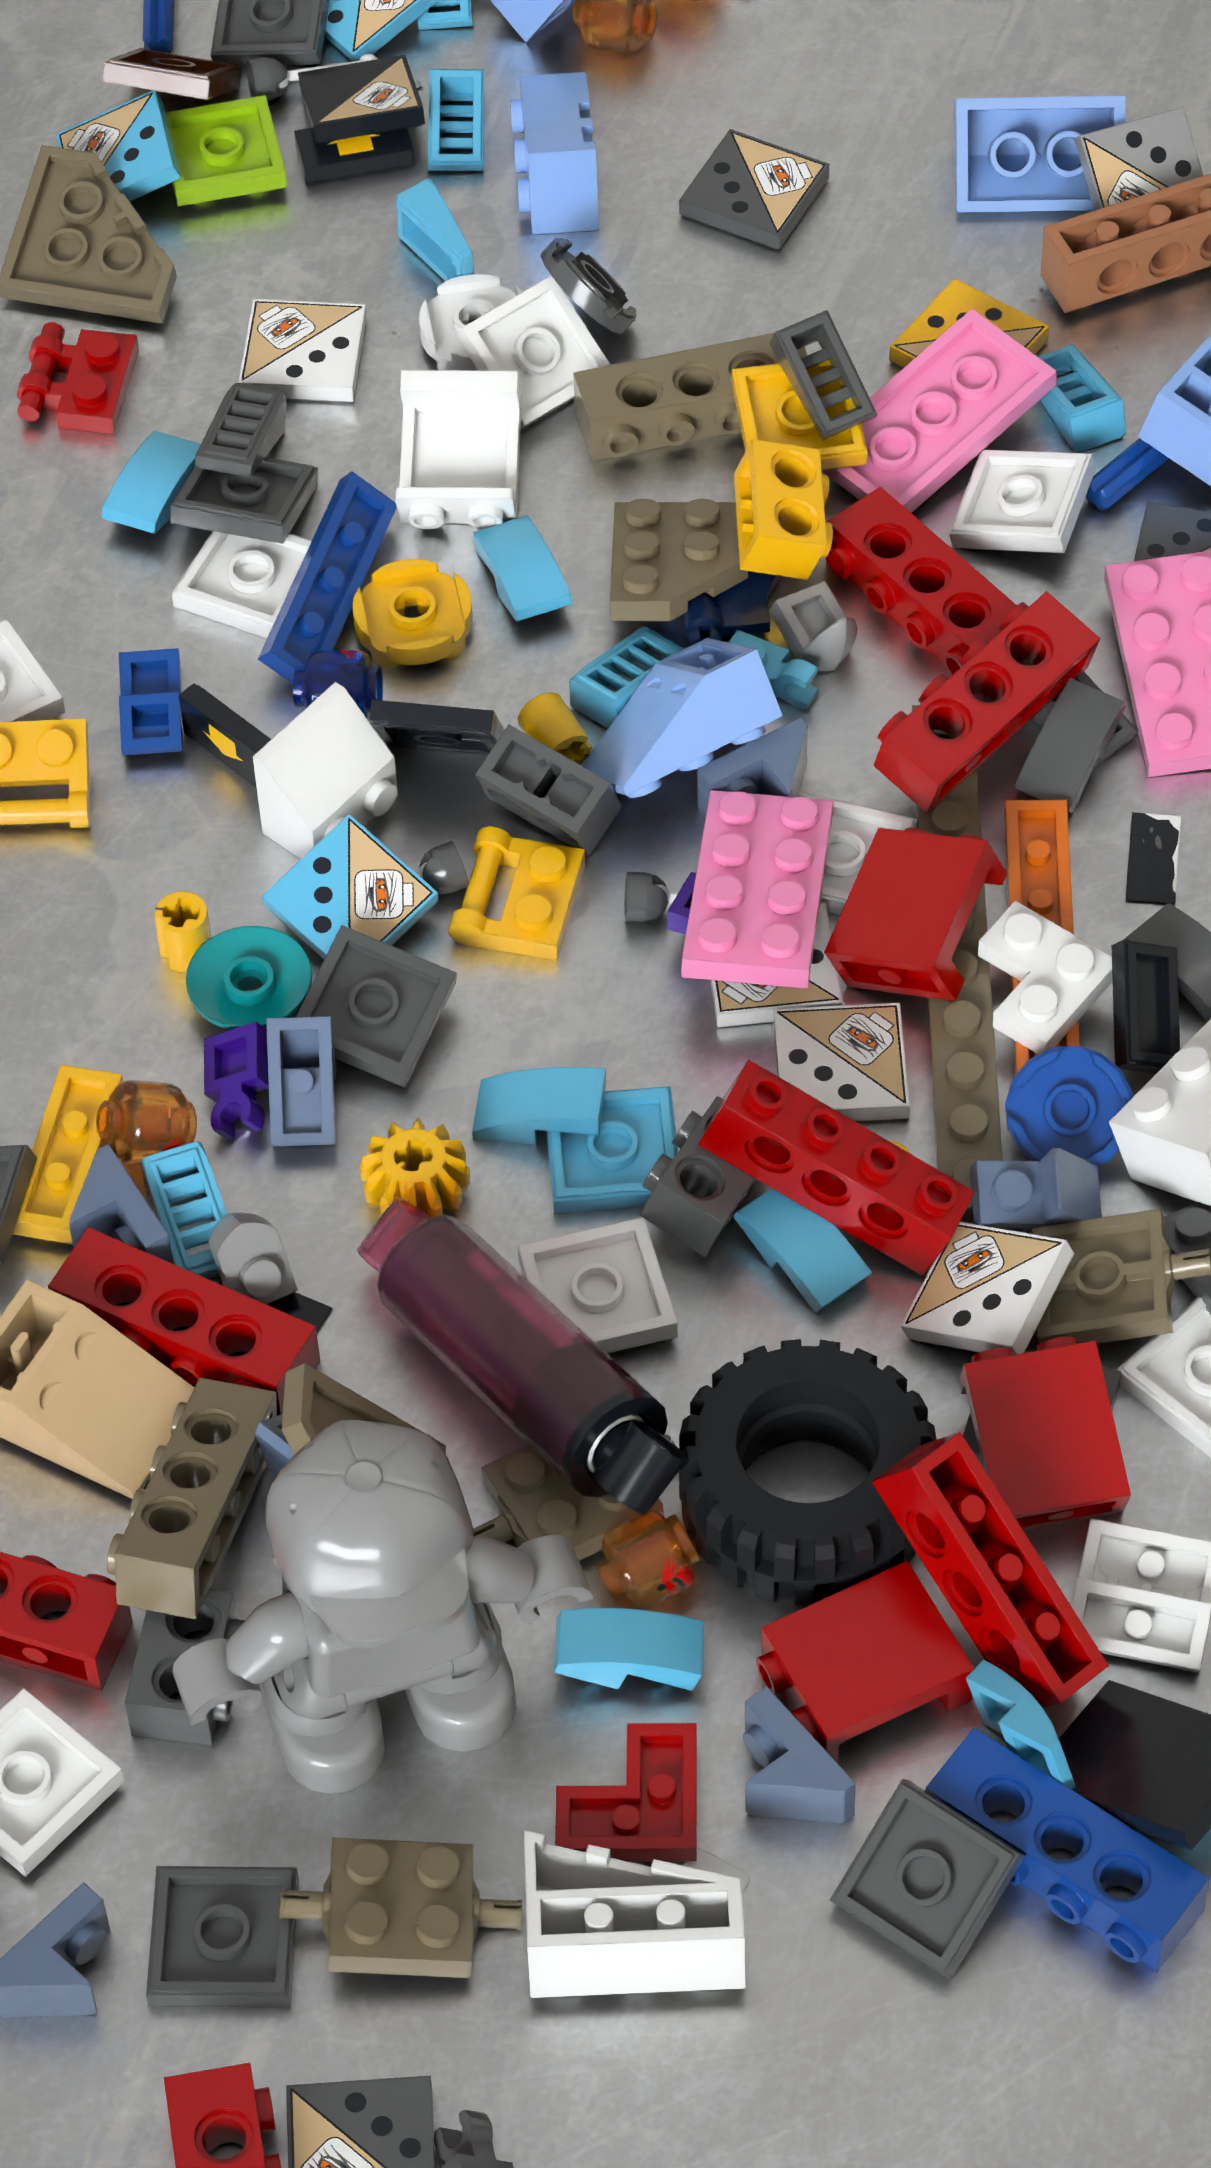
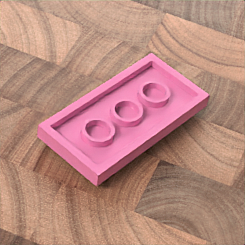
[822,309,1057,513]
[1104,551,1211,778]
[681,790,833,989]

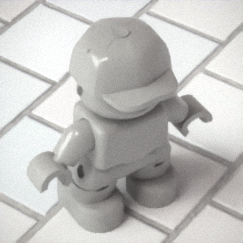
[172,1420,594,1795]

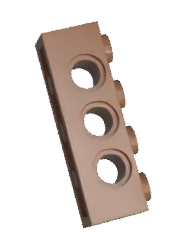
[1040,174,1211,313]

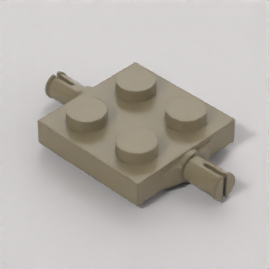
[1032,1209,1211,1344]
[473,1434,675,1561]
[279,1837,522,1978]

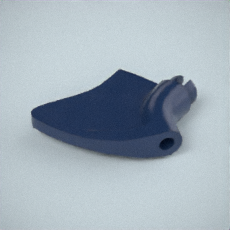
[679,571,782,646]

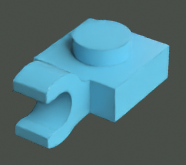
[728,630,819,709]

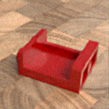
[824,827,1007,1001]
[959,1337,1131,1530]
[756,1561,974,1762]

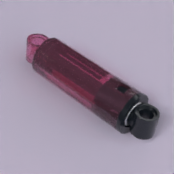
[356,1196,687,1515]

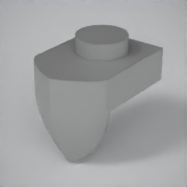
[769,581,858,671]
[209,1212,298,1304]

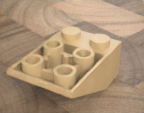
[0,1279,195,1499]

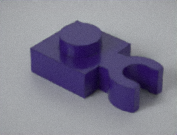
[204,1021,269,1141]

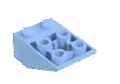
[581,638,783,798]

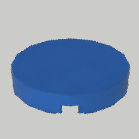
[1005,1046,1133,1166]

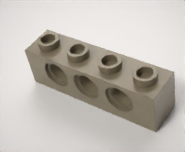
[573,333,808,462]
[107,1378,277,1619]

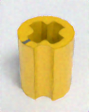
[518,692,592,765]
[155,891,212,972]

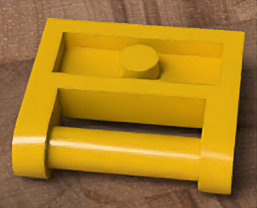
[0,719,91,828]
[448,826,586,961]

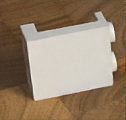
[395,370,522,529]

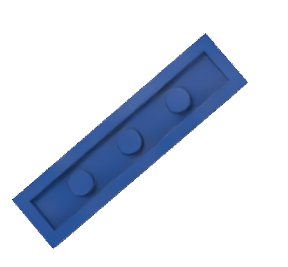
[258,471,397,692]

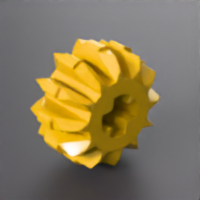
[360,1117,470,1230]

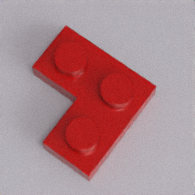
[555,1723,697,1862]

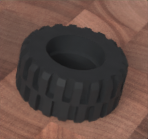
[679,1339,937,1605]

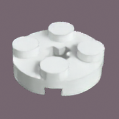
[419,274,524,371]

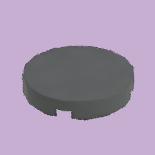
[540,238,637,334]

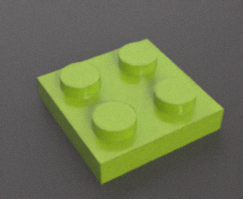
[166,95,287,207]

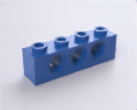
[925,1728,1210,1973]

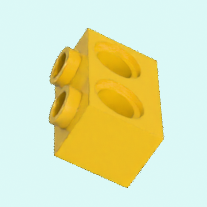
[734,439,833,580]

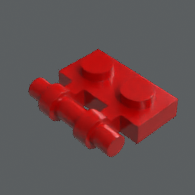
[17,322,139,434]

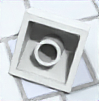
[253,682,398,859]

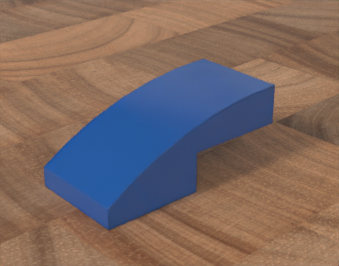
[119,648,183,756]

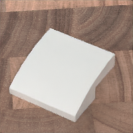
[1071,1518,1211,1673]

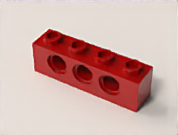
[826,486,1031,699]
[873,591,1101,814]
[698,1059,975,1276]
[48,1227,321,1416]
[872,1432,1109,1708]
[0,1552,133,1691]
[163,2063,281,2168]

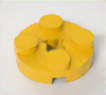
[353,559,473,668]

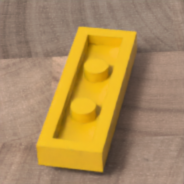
[13,1064,125,1244]

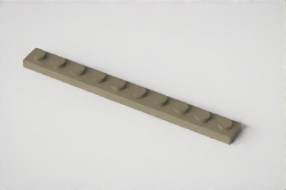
[912,705,1003,1221]

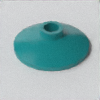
[186,926,312,1030]

